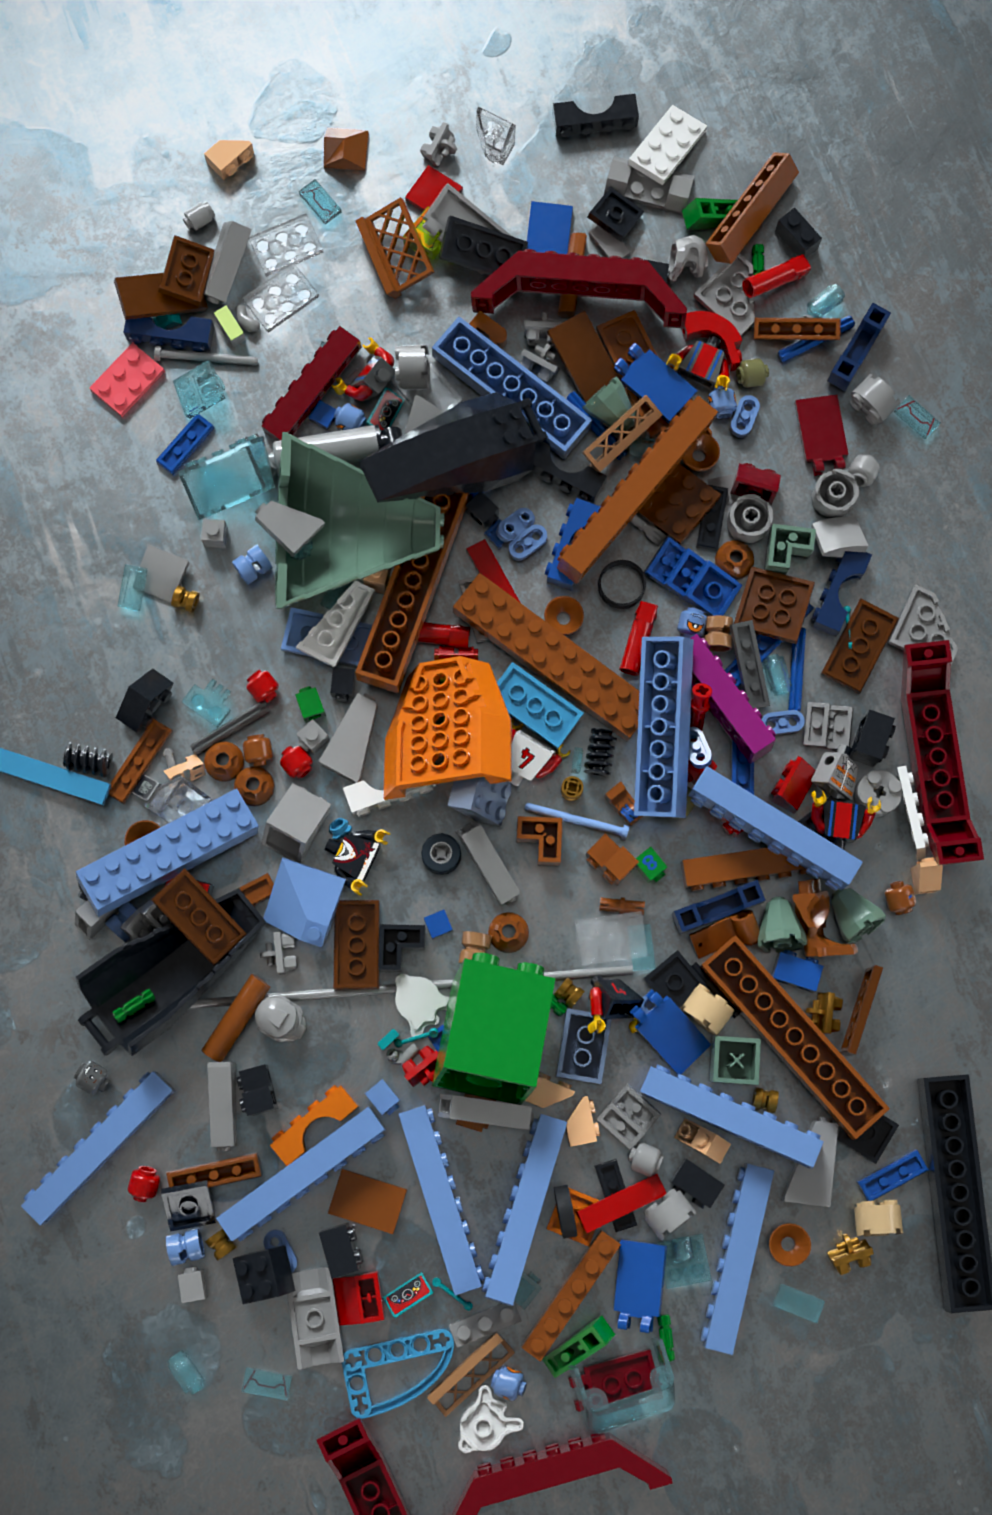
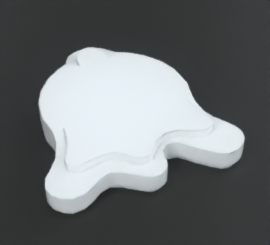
[395,973,449,1037]
[458,1385,524,1454]

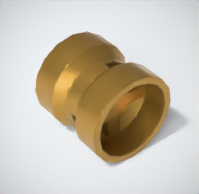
[171,585,200,613]
[561,776,584,801]
[554,977,585,1008]
[752,1087,779,1113]
[205,1229,237,1261]

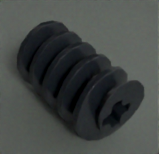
[583,728,617,776]
[63,742,113,778]

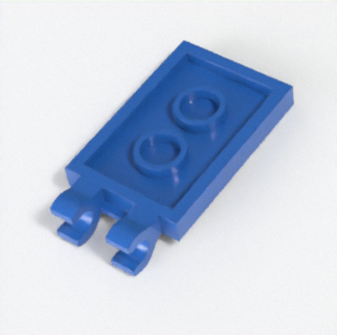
[527,201,573,254]
[614,343,698,424]
[629,989,712,1075]
[614,1239,667,1333]

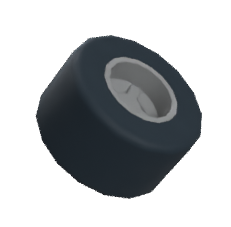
[421,833,461,875]

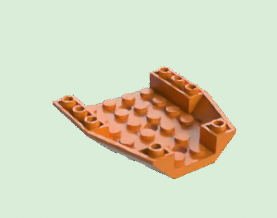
[383,656,512,800]

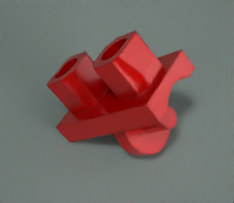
[402,1046,438,1087]

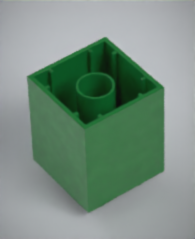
[432,952,556,1105]

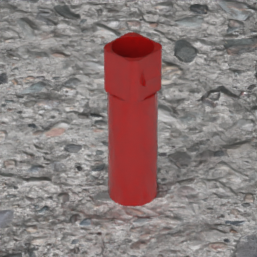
[742,254,811,298]
[619,601,658,676]
[417,622,470,648]

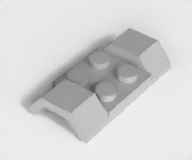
[604,156,695,215]
[287,1267,344,1370]

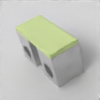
[214,305,246,347]

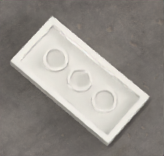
[628,105,707,185]

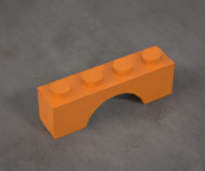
[270,1085,359,1166]

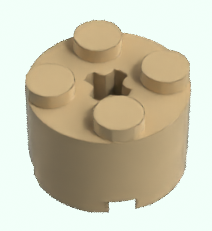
[681,983,734,1036]
[854,1200,903,1237]

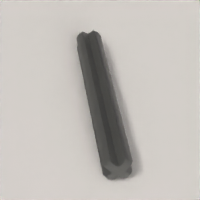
[190,701,270,755]

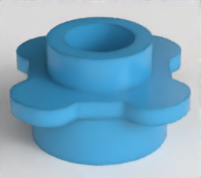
[329,818,352,840]

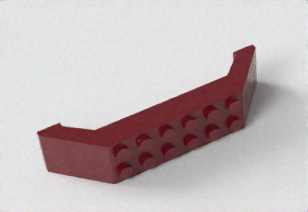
[471,249,687,329]
[901,640,984,866]
[316,1417,411,1515]
[452,1430,673,1515]

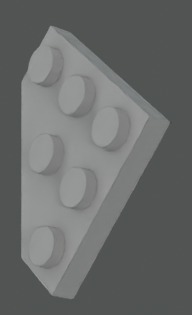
[693,253,755,337]
[888,584,958,665]

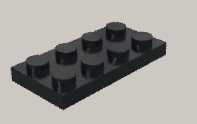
[438,215,528,275]

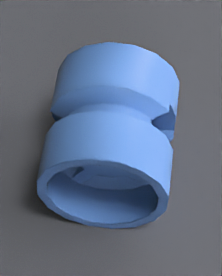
[232,545,273,585]
[105,902,137,943]
[166,1229,205,1266]

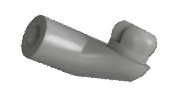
[235,305,260,332]
[386,1043,420,1065]

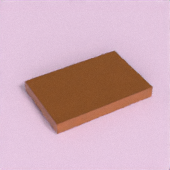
[328,1169,407,1234]

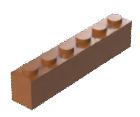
[705,152,799,264]
[681,848,809,892]
[521,1229,621,1362]

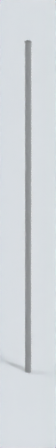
[190,966,633,1009]

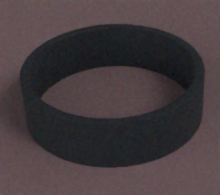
[598,560,646,609]
[554,1185,577,1239]

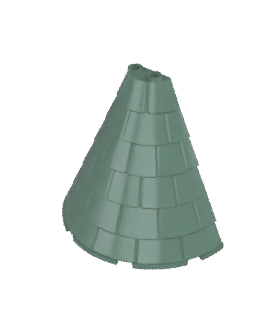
[275,432,444,609]

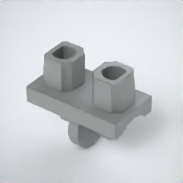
[420,122,457,167]
[524,312,563,347]
[521,343,560,382]
[260,932,297,975]

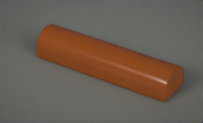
[557,233,587,319]
[754,318,841,340]
[201,974,271,1062]
[166,1153,262,1188]

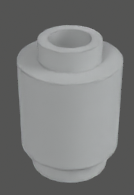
[183,201,215,231]

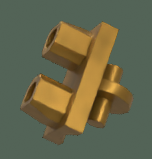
[805,992,843,1034]
[827,1233,874,1275]

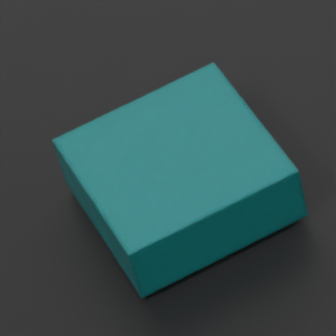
[377,1029,400,1051]

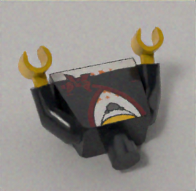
[324,829,390,896]

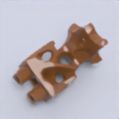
[792,879,858,957]

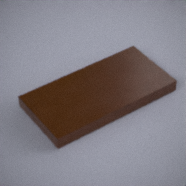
[114,273,208,320]
[547,311,625,404]
[821,598,899,694]
[151,868,246,966]
[333,900,380,990]
[840,965,883,1056]

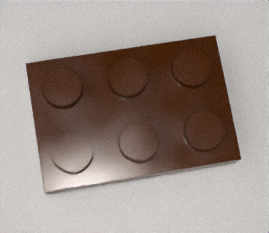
[158,235,215,306]

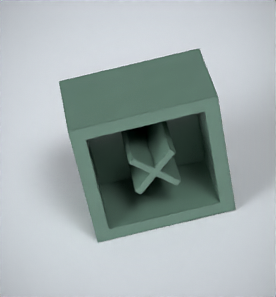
[709,1036,761,1085]

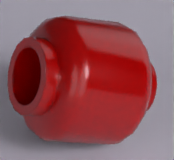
[246,670,279,703]
[280,746,313,779]
[128,1166,160,1202]

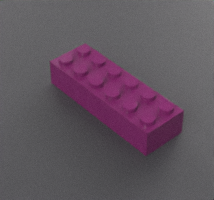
[690,634,776,764]

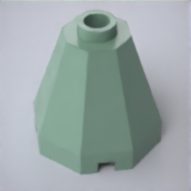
[582,377,635,431]
[831,888,886,944]
[758,897,807,953]

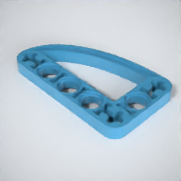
[342,1328,454,1419]

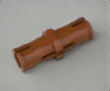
[599,897,645,915]

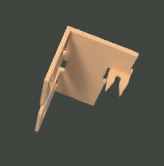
[164,754,206,790]

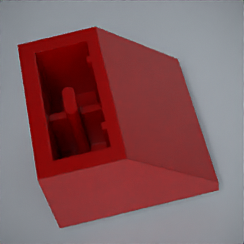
[771,756,816,814]
[333,1271,385,1326]

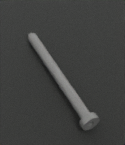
[154,345,258,366]

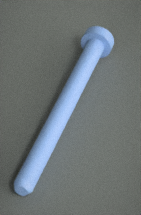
[524,803,629,841]

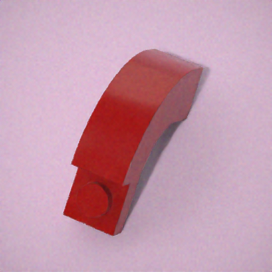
[681,311,742,372]

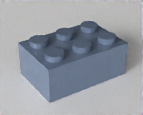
[447,777,512,826]
[555,1008,612,1085]

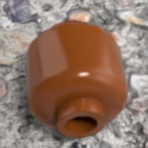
[243,734,273,767]
[885,881,916,915]

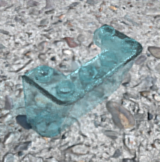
[178,433,275,520]

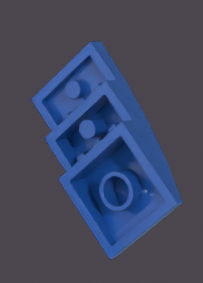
[644,537,742,616]

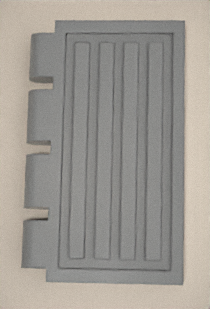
[422,183,512,275]

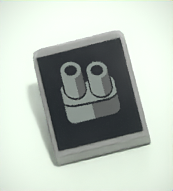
[131,774,162,804]

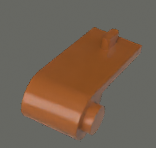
[689,910,760,959]

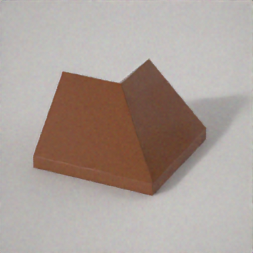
[324,127,369,171]

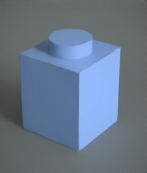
[365,1079,401,1115]

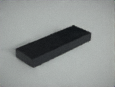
[696,485,729,551]
[594,1159,638,1232]

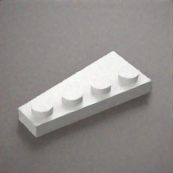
[296,580,375,667]
[897,766,929,862]

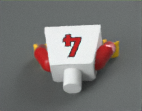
[508,718,571,786]

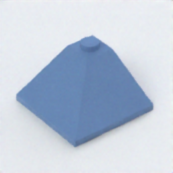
[263,858,346,947]

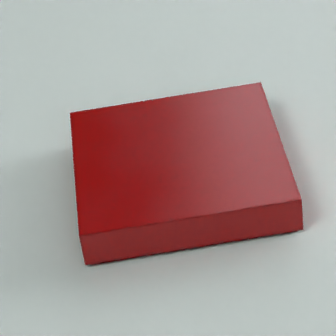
[405,165,463,212]

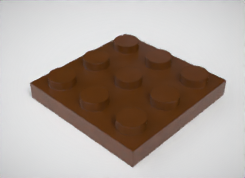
[638,463,721,545]
[734,566,815,644]

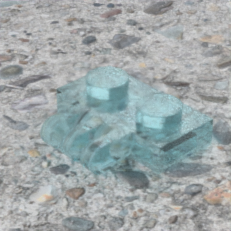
[182,679,231,728]

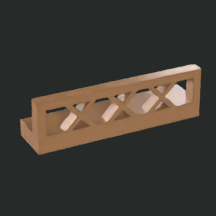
[582,395,663,472]
[427,1332,515,1417]

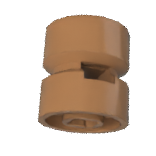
[704,615,733,652]
[458,931,492,964]

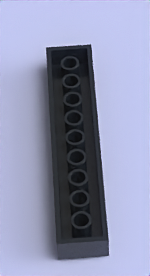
[918,1074,992,1314]

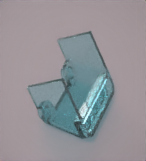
[568,1337,675,1434]

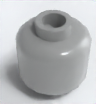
[848,455,880,487]
[628,1143,663,1177]

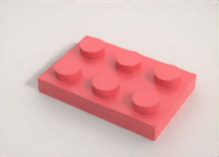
[89,342,165,417]

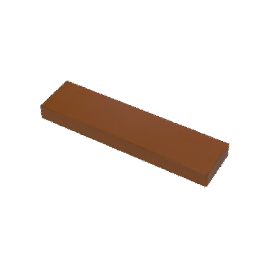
[108,719,173,804]

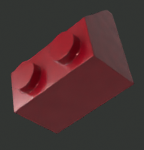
[730,463,781,505]

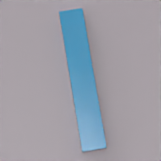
[0,748,112,806]

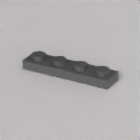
[729,620,770,709]

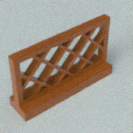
[356,197,435,299]

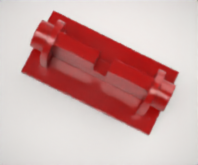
[434,646,478,660]

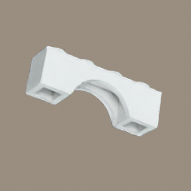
[343,780,436,817]

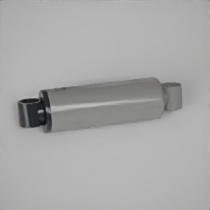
[253,424,402,478]

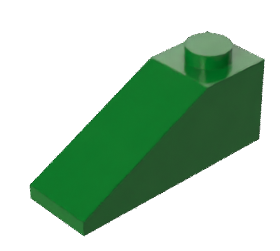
[682,198,738,230]
[542,1315,616,1378]

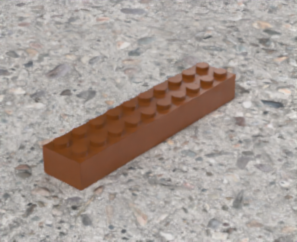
[557,396,718,585]
[355,492,470,693]
[452,573,640,742]
[700,935,890,1140]

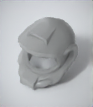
[667,235,708,283]
[255,994,307,1042]

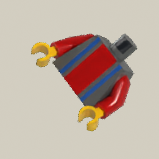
[666,335,730,391]
[331,337,395,401]

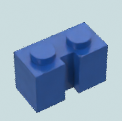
[771,950,824,993]

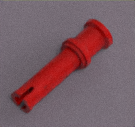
[690,683,712,742]

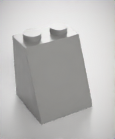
[261,783,331,863]

